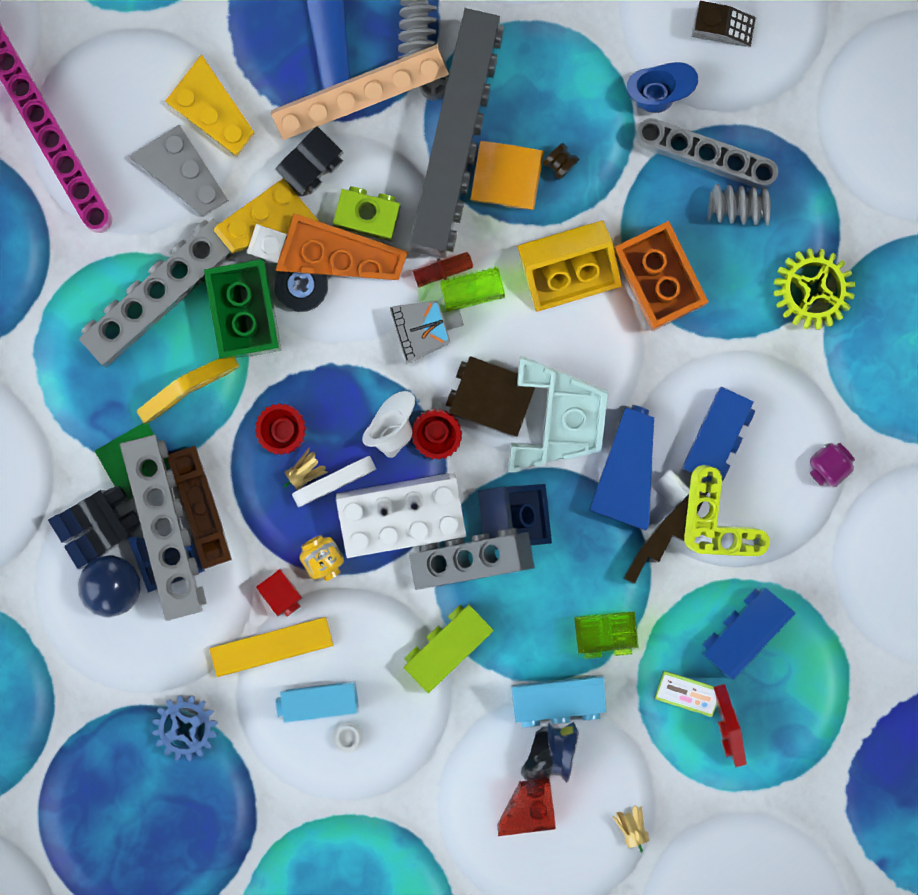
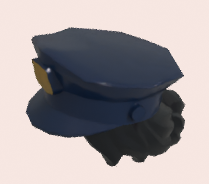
[521,722,579,784]

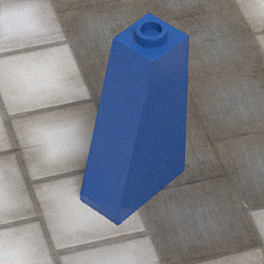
[589,405,654,531]

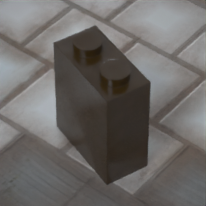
[445,356,535,439]

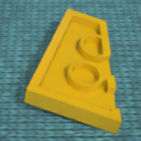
[165,54,255,157]
[214,178,318,253]

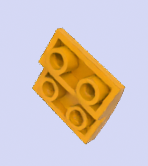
[470,141,544,210]

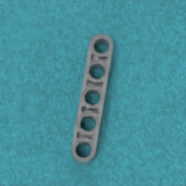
[636,118,778,189]

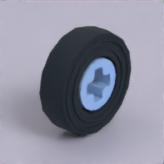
[275,271,328,312]

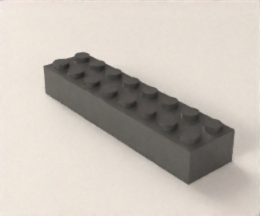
[410,8,504,258]

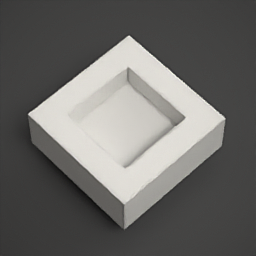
[247,224,287,263]

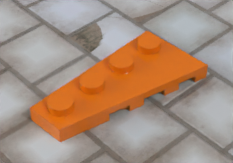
[274,213,408,280]

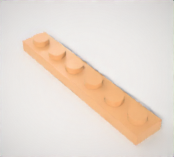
[271,44,449,140]

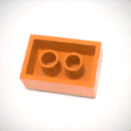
[614,221,708,331]

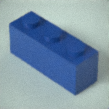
[681,386,756,482]

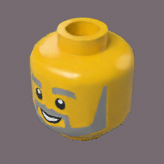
[299,535,344,581]

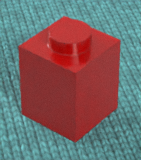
[256,569,303,617]

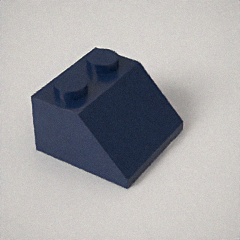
[478,484,552,550]

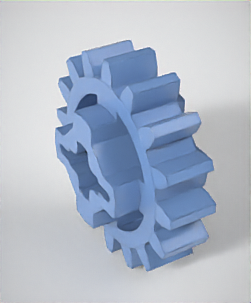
[152,695,218,761]

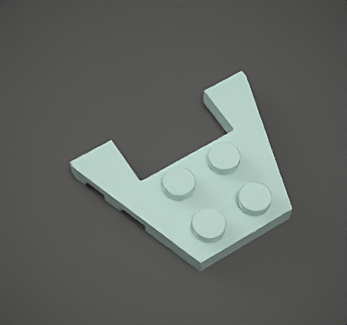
[508,356,608,472]

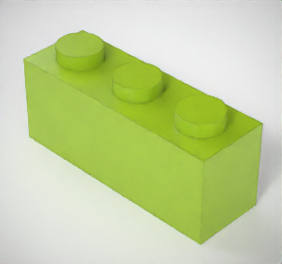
[403,604,494,694]

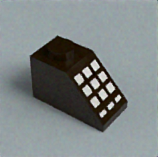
[692,1,756,47]

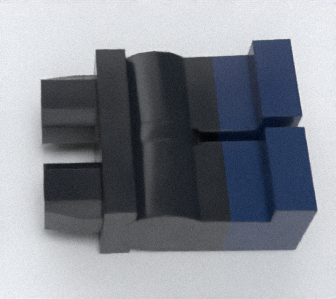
[48,486,141,570]

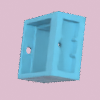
[276,681,359,723]

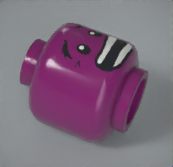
[810,443,855,487]

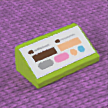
[654,670,717,717]

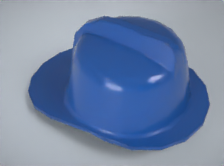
[627,62,698,113]

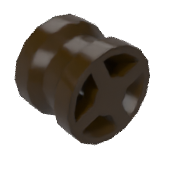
[542,143,580,180]

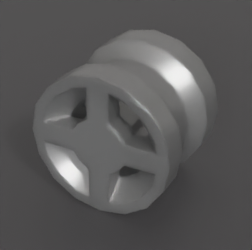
[419,76,448,101]

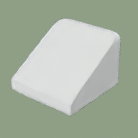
[653,470,690,507]

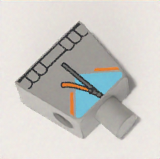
[390,301,464,364]

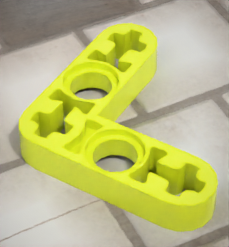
[684,465,770,556]

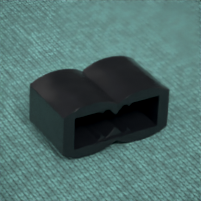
[275,126,344,196]

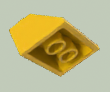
[517,220,622,312]

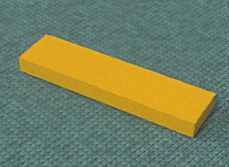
[209,617,334,677]

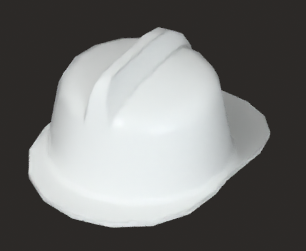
[362,391,415,458]

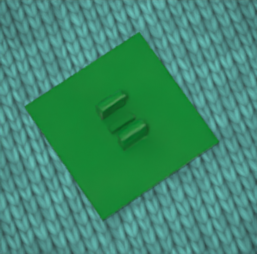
[95,423,171,503]

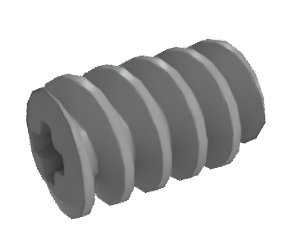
[397,0,437,60]
[707,184,771,227]

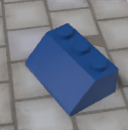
[701,588,796,680]

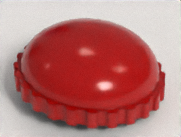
[255,403,307,455]
[412,408,462,460]

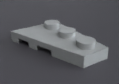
[129,124,228,217]

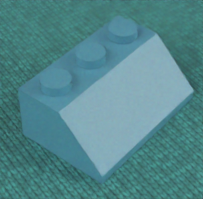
[511,675,606,728]

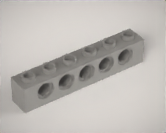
[79,218,235,368]
[120,435,207,621]

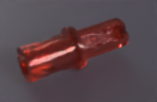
[412,252,473,288]

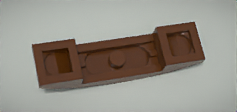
[168,446,232,570]

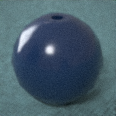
[78,555,141,618]

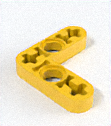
[136,358,240,424]

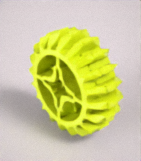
[773,249,855,330]

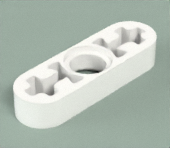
[292,456,376,508]

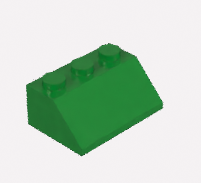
[204,259,282,359]

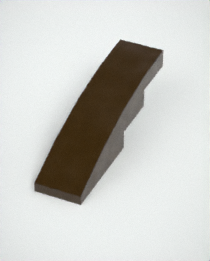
[622,492,708,584]

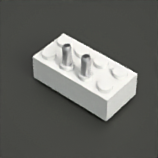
[336,472,466,558]

